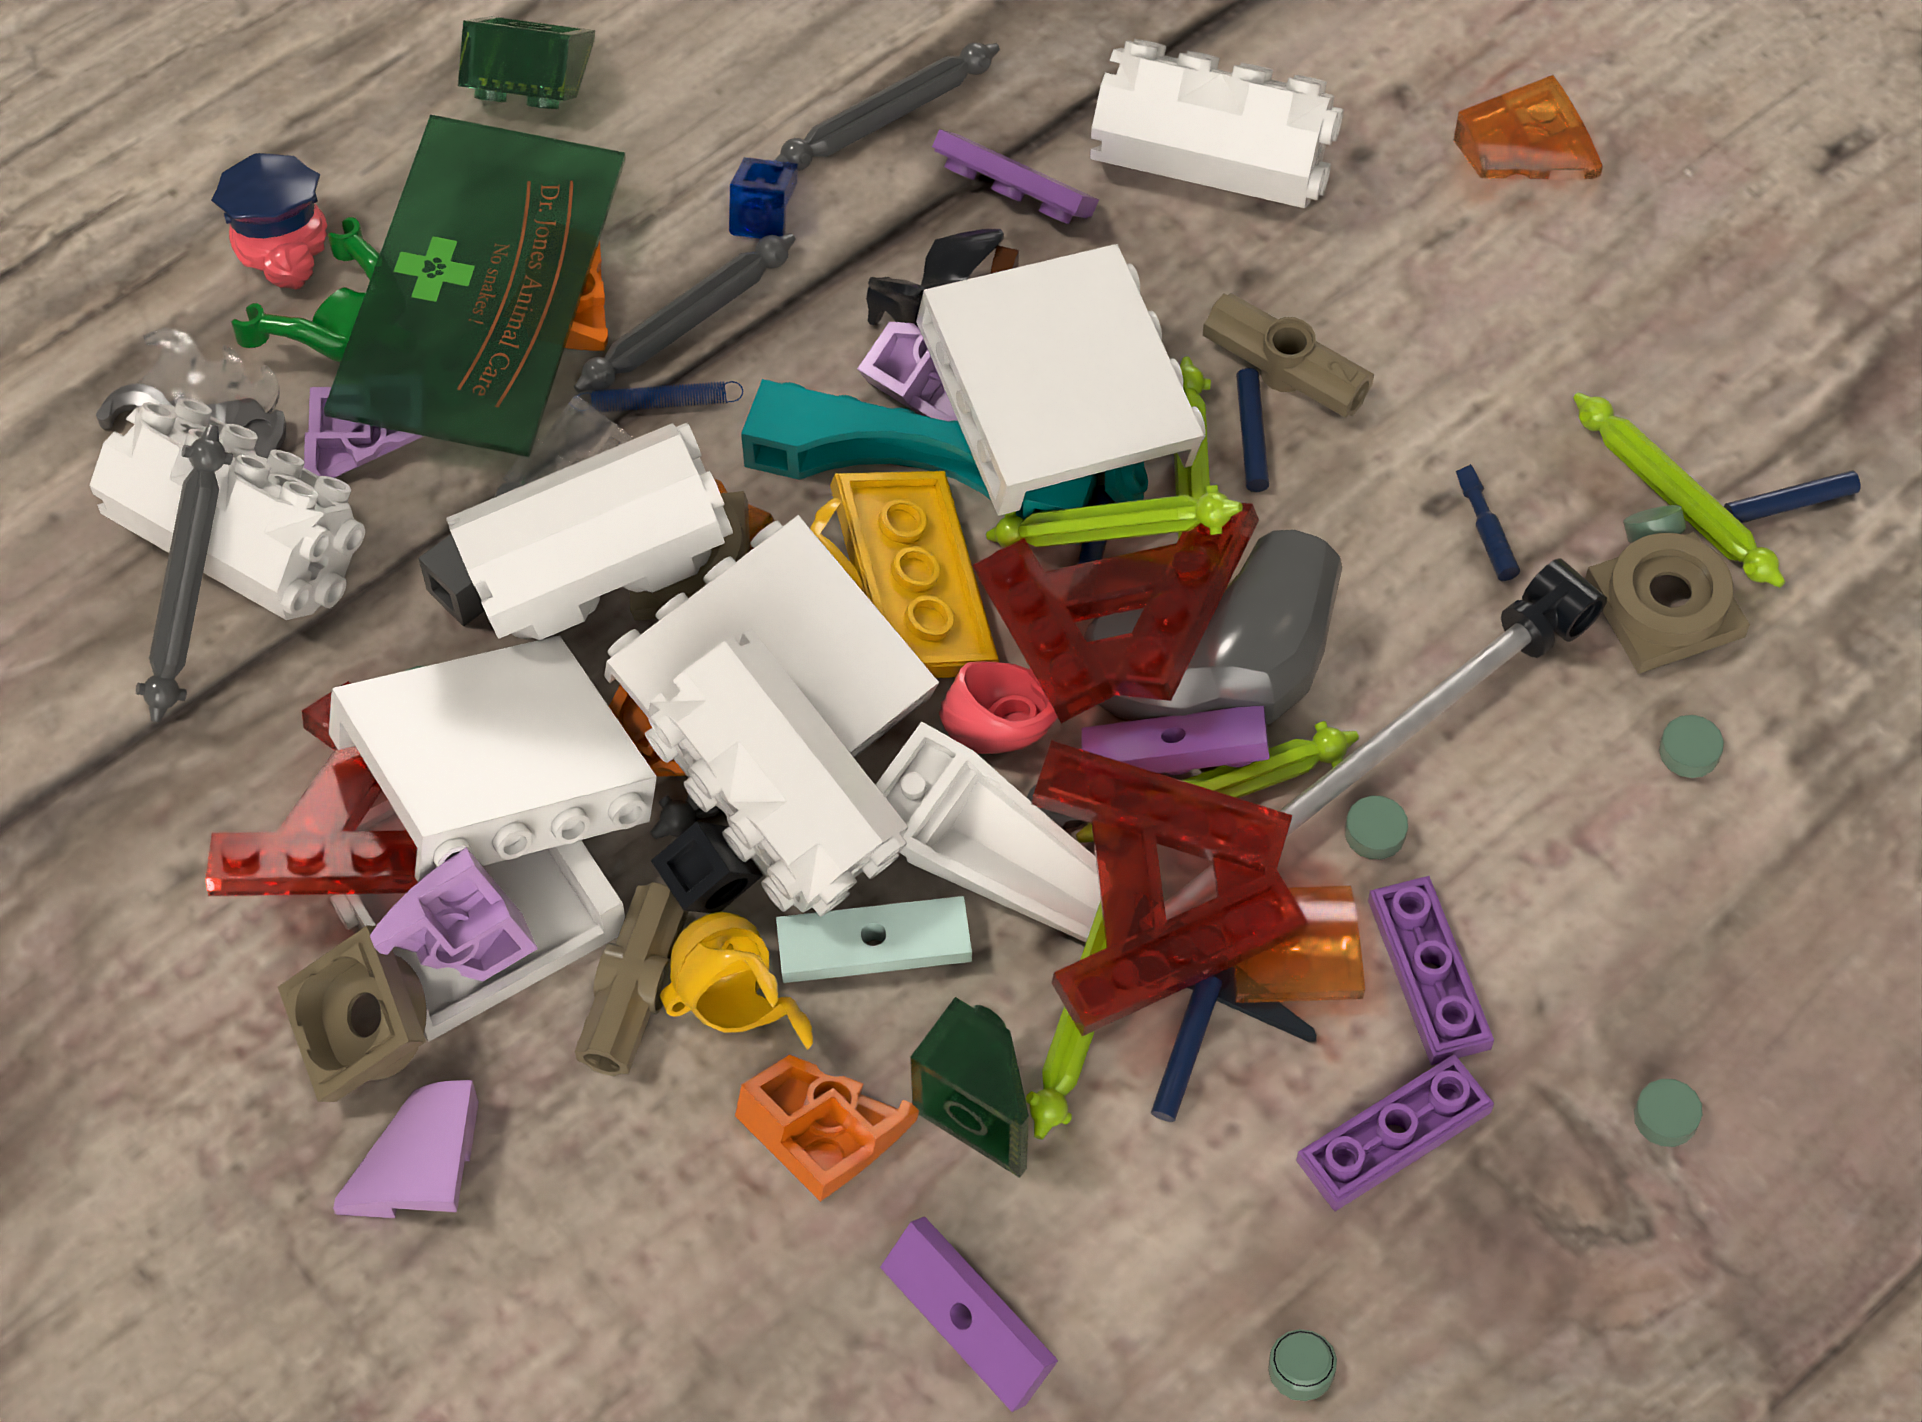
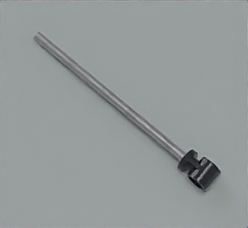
[1139,558,1607,942]

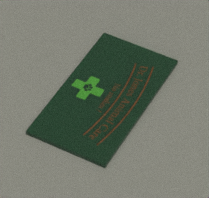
[324,114,626,457]

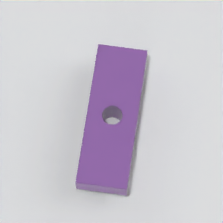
[932,129,1099,224]
[1082,706,1269,783]
[1368,876,1494,1065]
[1296,1054,1494,1212]
[880,1216,1058,1412]

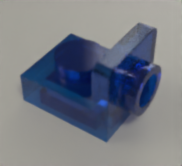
[729,157,798,239]

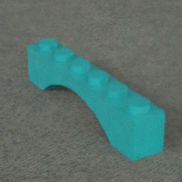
[741,379,1098,545]

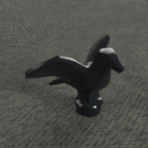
[866,229,1004,327]

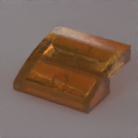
[1225,886,1365,1003]

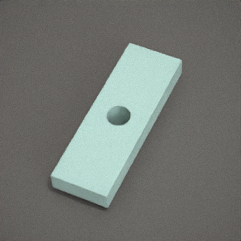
[776,896,972,983]

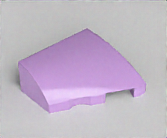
[857,322,958,422]
[304,378,428,478]
[370,847,538,981]
[333,1080,479,1218]

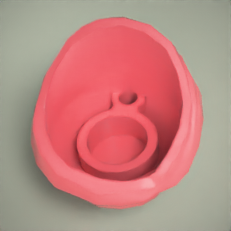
[939,661,1061,754]

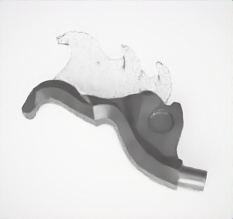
[96,328,286,459]

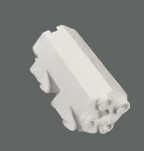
[1090,39,1344,208]
[89,398,365,620]
[446,423,733,640]
[645,629,908,917]

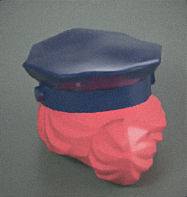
[211,153,328,290]

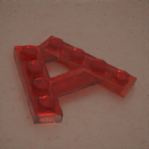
[972,503,1259,724]
[205,681,418,896]
[1031,740,1309,1036]

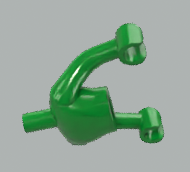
[231,217,418,364]

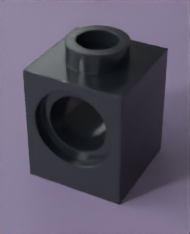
[651,821,763,913]

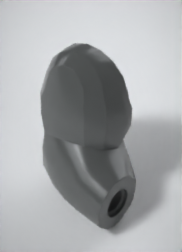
[1078,530,1342,724]

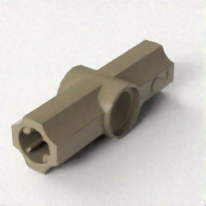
[1203,293,1374,418]
[575,882,689,1077]

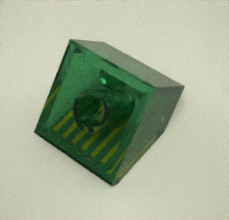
[458,16,595,109]
[910,997,1029,1178]

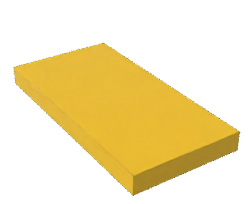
[830,471,999,678]

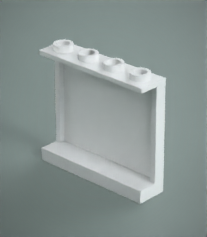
[916,244,1205,516]
[604,515,939,758]
[329,635,657,882]
[301,800,625,1042]

